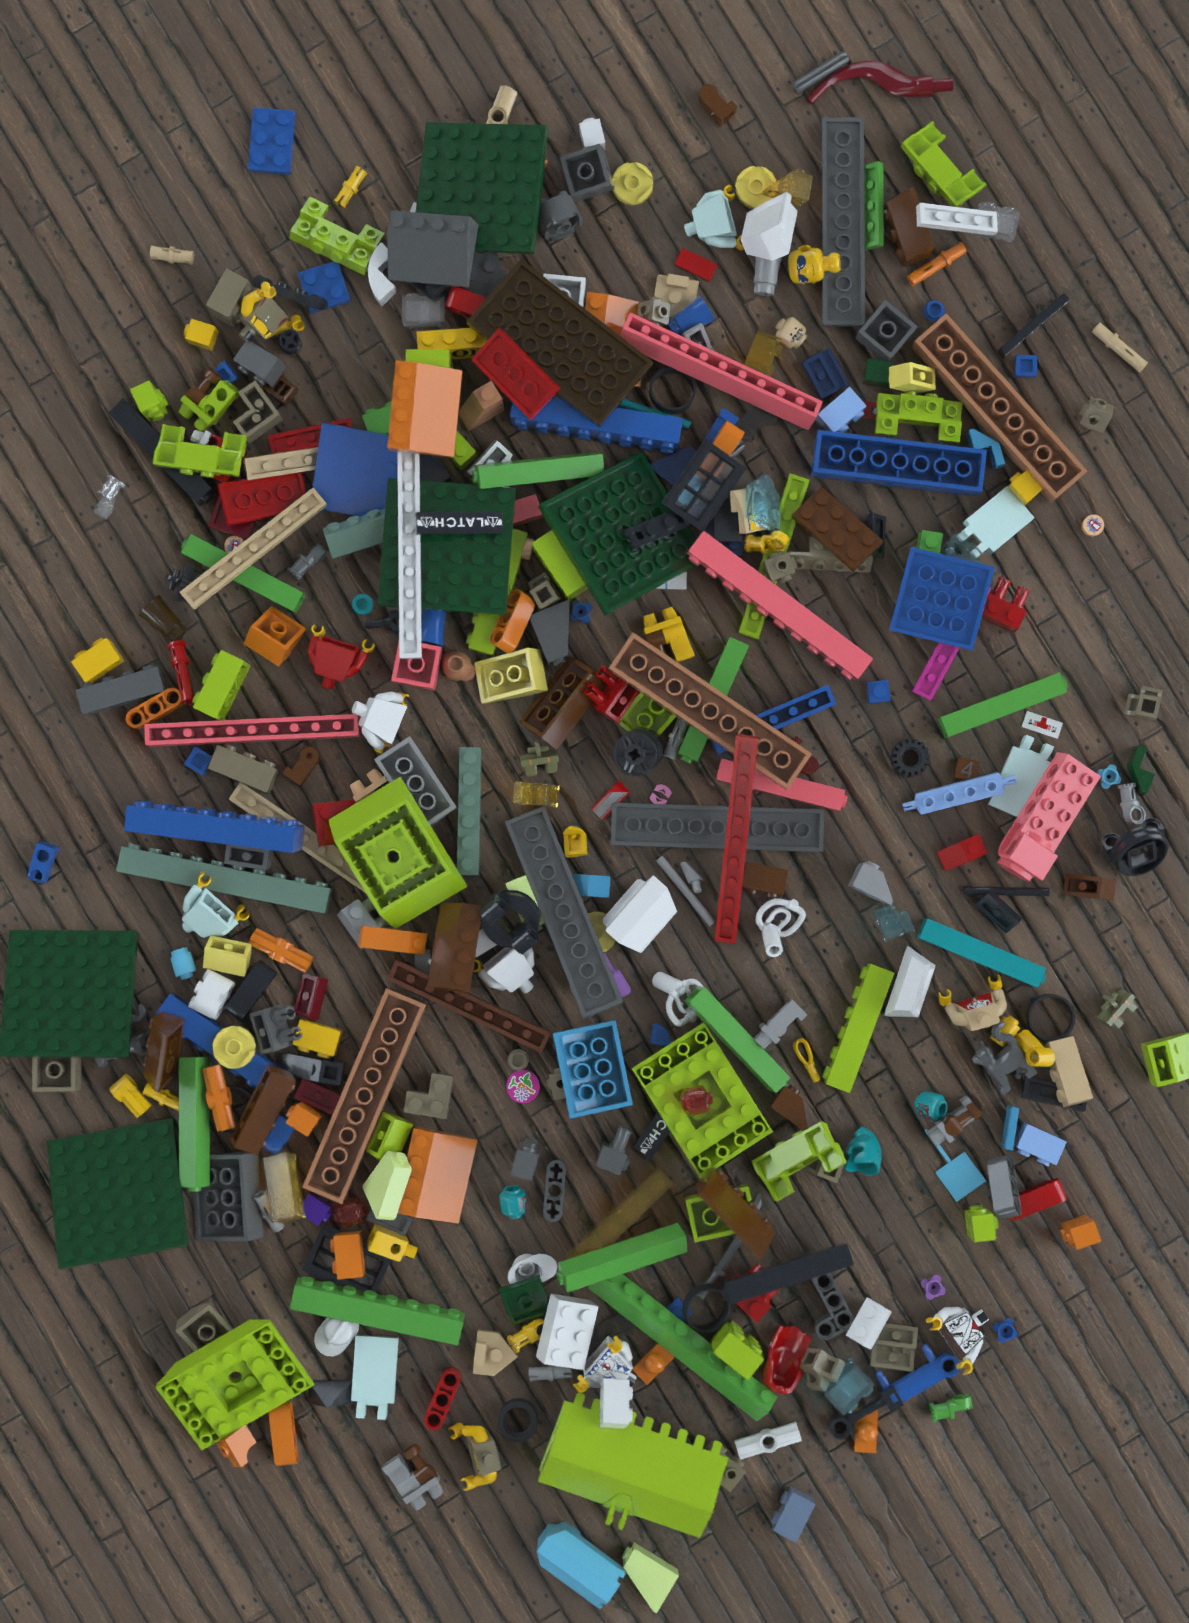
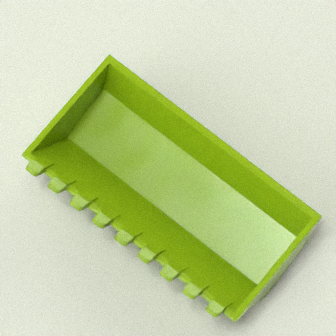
[538,1393,729,1538]

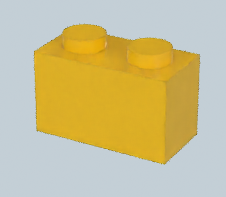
[71,638,125,683]
[293,1019,343,1059]

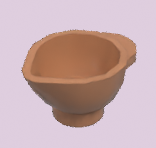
[441,651,476,681]

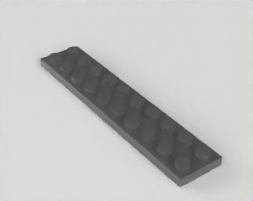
[821,118,865,327]
[611,803,824,852]
[505,806,623,1019]

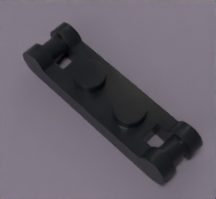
[253,275,328,311]
[623,504,693,551]

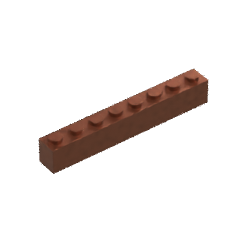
[387,959,551,1053]

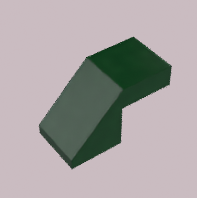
[1127,745,1155,795]

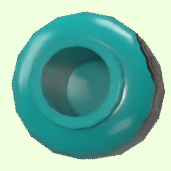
[914,1091,948,1121]
[499,1185,528,1219]

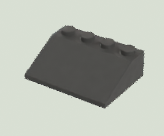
[387,210,478,288]
[193,1151,263,1241]

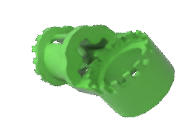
[929,1394,973,1423]

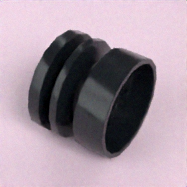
[614,727,664,776]

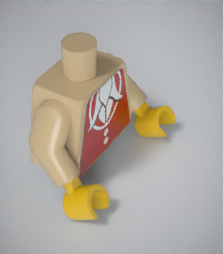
[939,974,1007,1031]

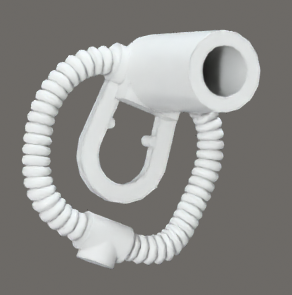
[756,898,806,957]
[652,972,703,1026]

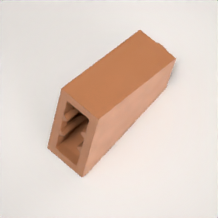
[458,381,505,432]

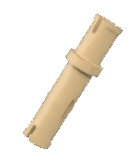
[1092,322,1148,373]

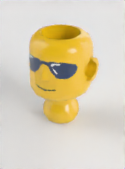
[788,245,841,284]

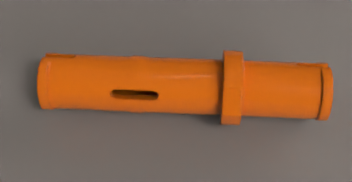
[907,242,967,287]

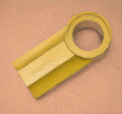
[1015,1030,1055,1067]
[109,1074,152,1118]

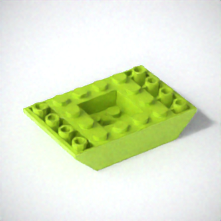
[328,777,467,929]
[632,1022,773,1178]
[156,1319,314,1450]

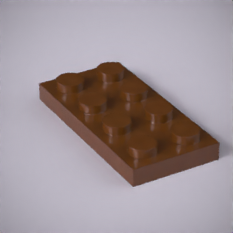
[792,487,883,572]

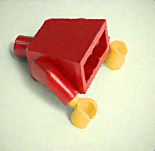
[307,624,375,689]

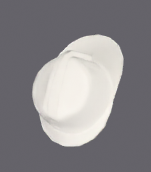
[508,1254,558,1284]
[314,1317,359,1356]

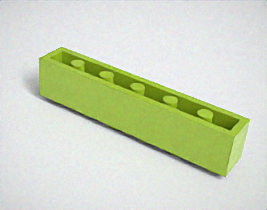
[466,529,529,657]
[822,963,894,1093]

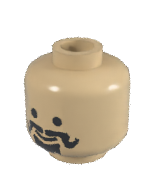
[775,317,807,349]

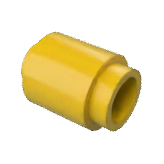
[989,1015,1020,1047]

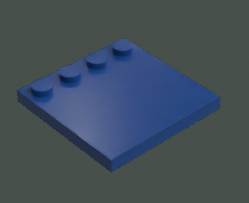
[313,422,398,516]
[889,547,995,650]

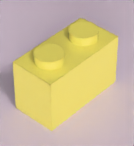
[889,362,936,394]
[203,935,252,977]

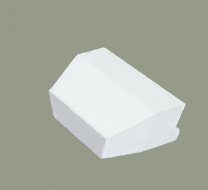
[741,192,797,261]
[603,875,677,953]
[884,946,936,1018]

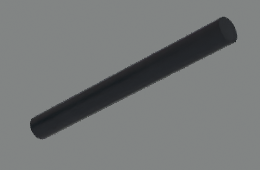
[963,887,1050,896]

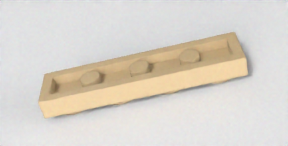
[243,447,318,480]

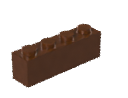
[230,1064,296,1155]

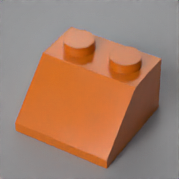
[244,606,307,667]

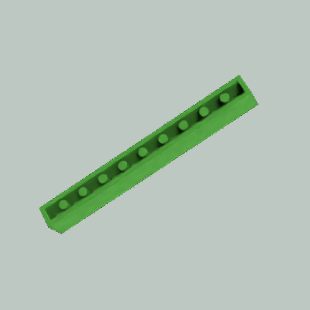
[588,1274,778,1421]

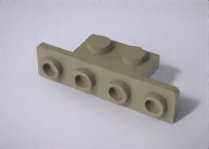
[788,536,873,573]

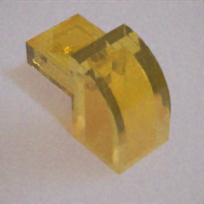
[513,782,560,807]

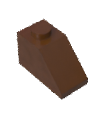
[1063,874,1116,901]
[769,1084,808,1131]

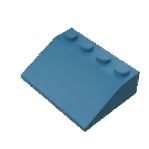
[553,1020,633,1119]

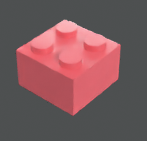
[391,643,443,691]

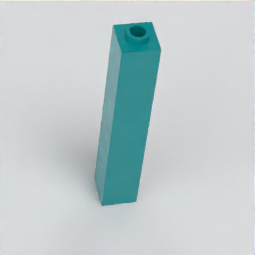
[916,918,1047,988]

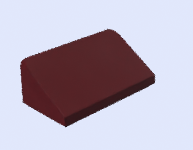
[293,973,328,1020]

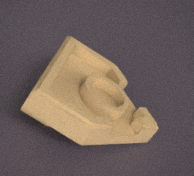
[654,274,699,319]
[473,1329,518,1376]

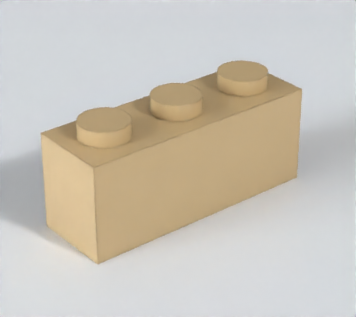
[1044,1036,1093,1107]

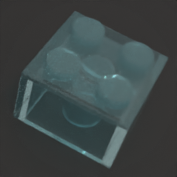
[823,1357,875,1415]

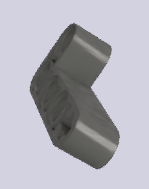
[803,1250,854,1340]

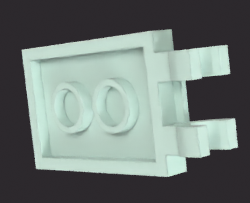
[956,486,1034,559]
[987,735,1054,817]
[351,1334,399,1420]

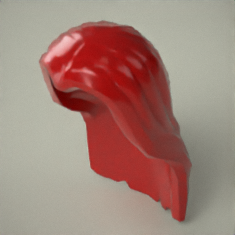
[763,1325,812,1395]

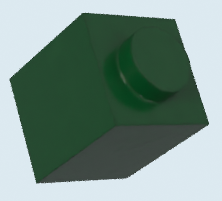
[862,358,893,388]

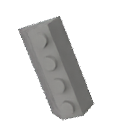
[374,736,457,826]

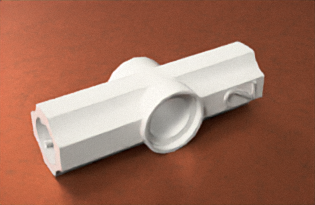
[734,1421,802,1460]

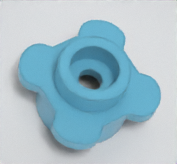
[1097,765,1121,789]

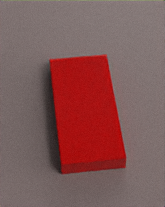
[674,248,718,282]

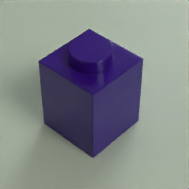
[297,1191,333,1226]

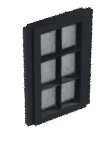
[661,439,747,532]
[302,1223,391,1293]

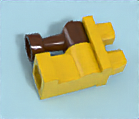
[643,607,695,663]

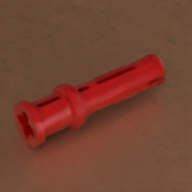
[167,640,194,705]

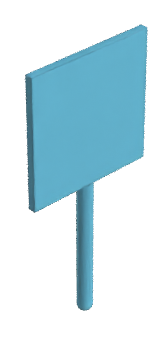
[925,1129,986,1202]

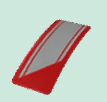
[591,781,630,820]

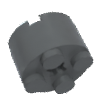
[538,191,583,241]

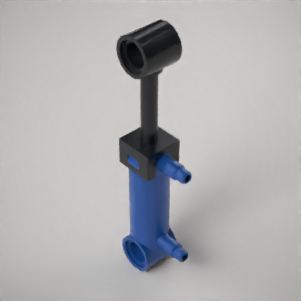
[827,1344,960,1439]

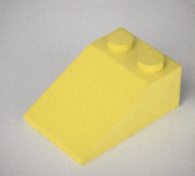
[474,648,548,704]

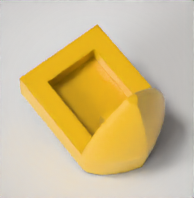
[563,826,587,858]

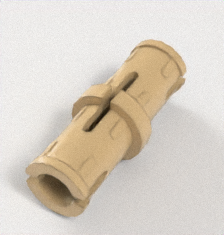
[150,245,194,265]

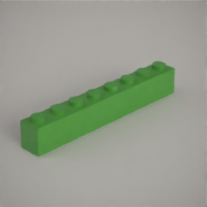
[290,1276,465,1345]

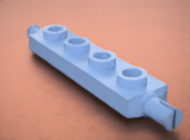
[902,772,1017,815]

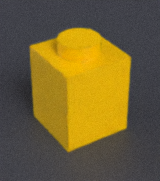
[184,318,219,351]
[1008,470,1043,506]

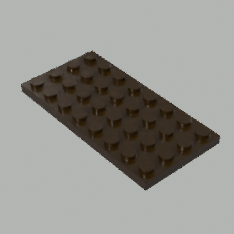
[467,259,653,428]

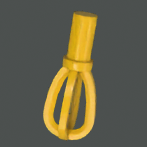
[793,1038,820,1083]

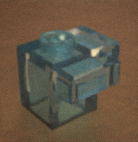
[873,904,915,942]

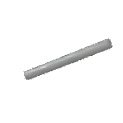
[656,856,716,927]

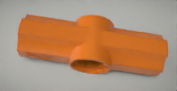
[249,928,314,973]
[202,1064,236,1132]

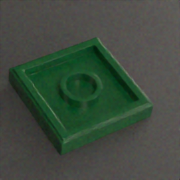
[499,1275,549,1325]

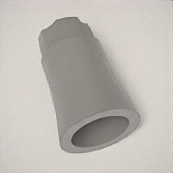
[754,256,783,296]

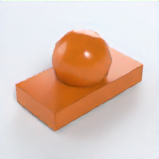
[632,1343,675,1385]
[854,1407,878,1453]

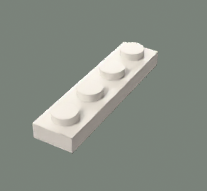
[916,203,998,235]

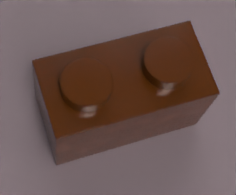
[743,862,788,899]

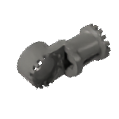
[287,543,328,581]

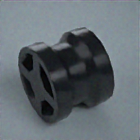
[279,330,302,354]

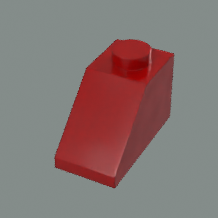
[936,834,988,871]

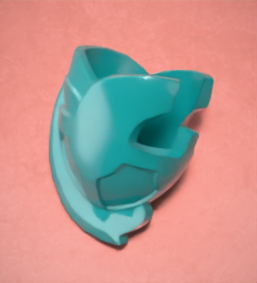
[844,1126,882,1176]

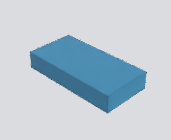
[1001,1105,1019,1150]

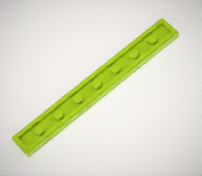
[738,473,810,640]

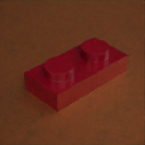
[294,1079,341,1115]

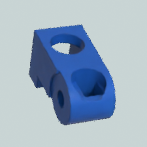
[704,408,739,443]
[27,841,61,884]
[263,1113,295,1157]

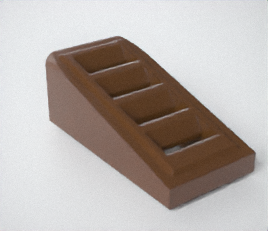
[253,376,299,407]

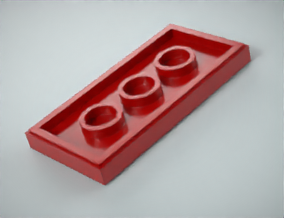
[471,328,561,420]
[217,472,306,527]

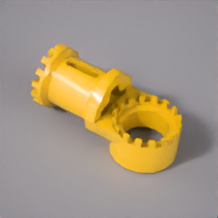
[744,531,789,554]
[507,1318,544,1353]

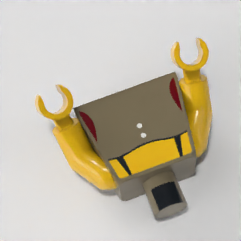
[238,282,305,343]
[449,1422,501,1491]

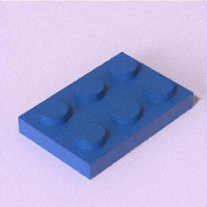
[248,108,296,175]

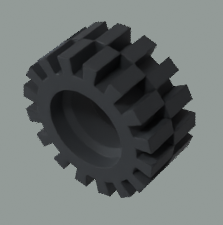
[890,738,930,777]

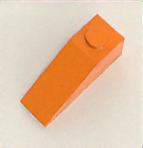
[358,926,427,955]

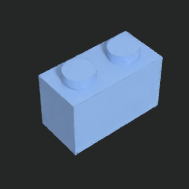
[816,387,866,433]
[1014,1122,1066,1166]

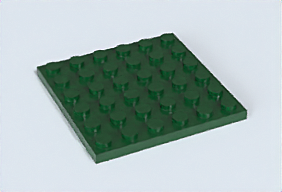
[416,122,549,254]
[538,452,697,616]
[377,478,516,616]
[0,930,138,1058]
[47,1118,188,1270]

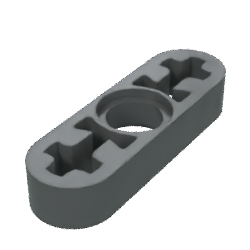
[543,1159,566,1222]

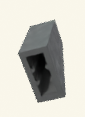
[529,600,570,666]

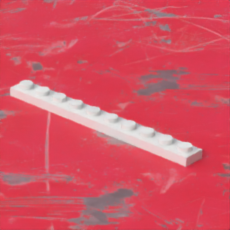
[398,452,422,659]

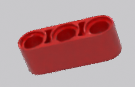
[444,286,486,318]
[1009,1178,1067,1221]
[424,1366,461,1431]

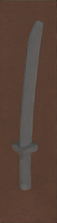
[698,1193,762,1299]

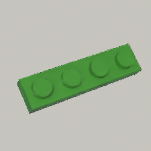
[864,161,884,250]

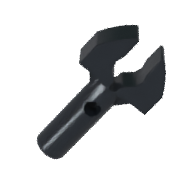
[365,610,399,632]

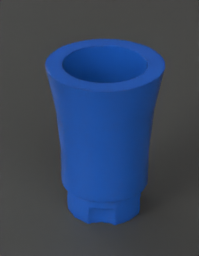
[667,295,715,336]
[421,610,446,648]

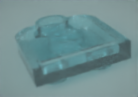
[745,474,781,532]

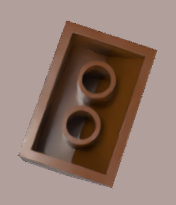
[884,187,934,267]
[143,1011,185,1092]

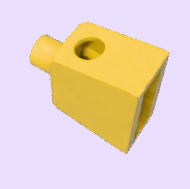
[366,1223,418,1262]

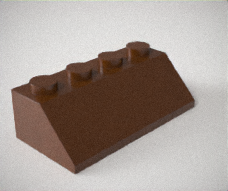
[519,656,606,750]
[427,902,482,994]

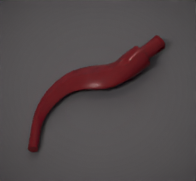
[806,61,954,104]

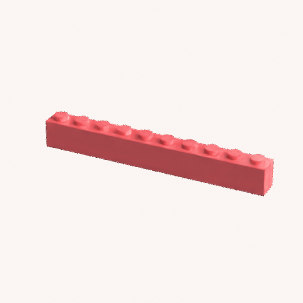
[620,312,823,431]
[686,531,873,680]
[144,714,361,747]

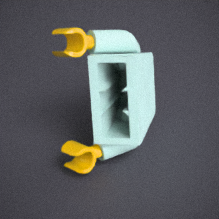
[684,185,744,250]
[182,871,249,938]

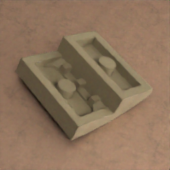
[869,1323,918,1372]

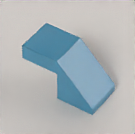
[966,429,1005,470]
[572,874,610,898]

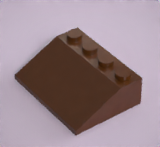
[695,1168,775,1259]

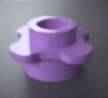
[921,1275,946,1300]

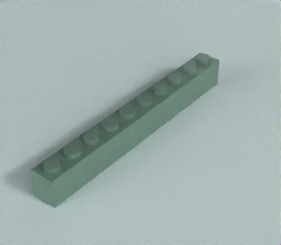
[116,843,333,913]

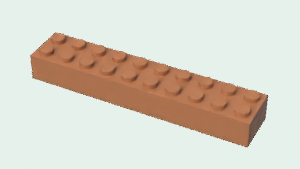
[911,313,1087,504]
[608,633,812,790]
[302,987,427,1204]

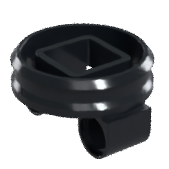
[1102,818,1169,876]
[480,890,540,955]

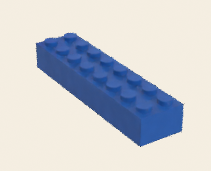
[510,398,683,454]
[811,430,987,497]
[124,800,305,853]

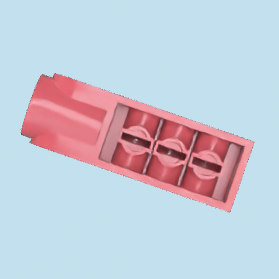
[997,752,1101,882]

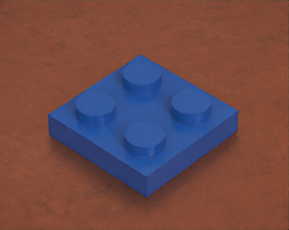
[298,262,351,314]

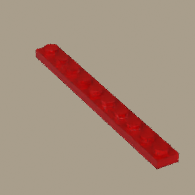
[715,734,759,944]

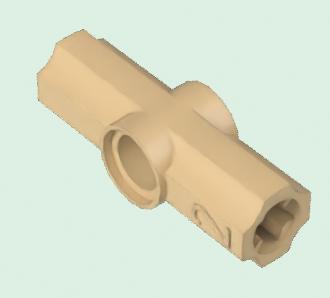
[486,85,518,124]

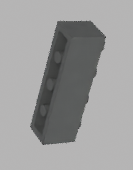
[76,665,167,716]
[510,1138,541,1181]

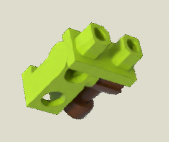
[179,367,240,431]

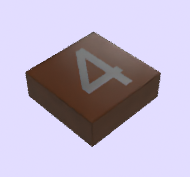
[953,757,980,780]

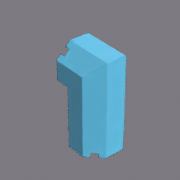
[537,1521,625,1609]

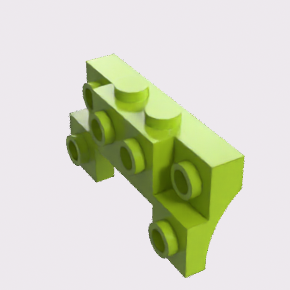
[901,121,986,207]
[289,197,385,275]
[875,391,963,444]
[153,424,247,478]
[752,1122,847,1201]

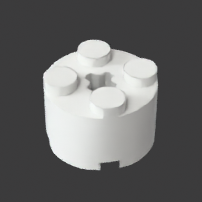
[188,969,235,1020]

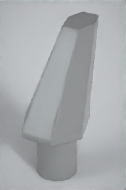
[680,862,703,893]

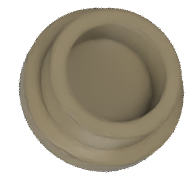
[508,1049,529,1071]

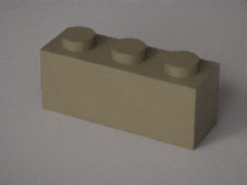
[208,743,279,794]

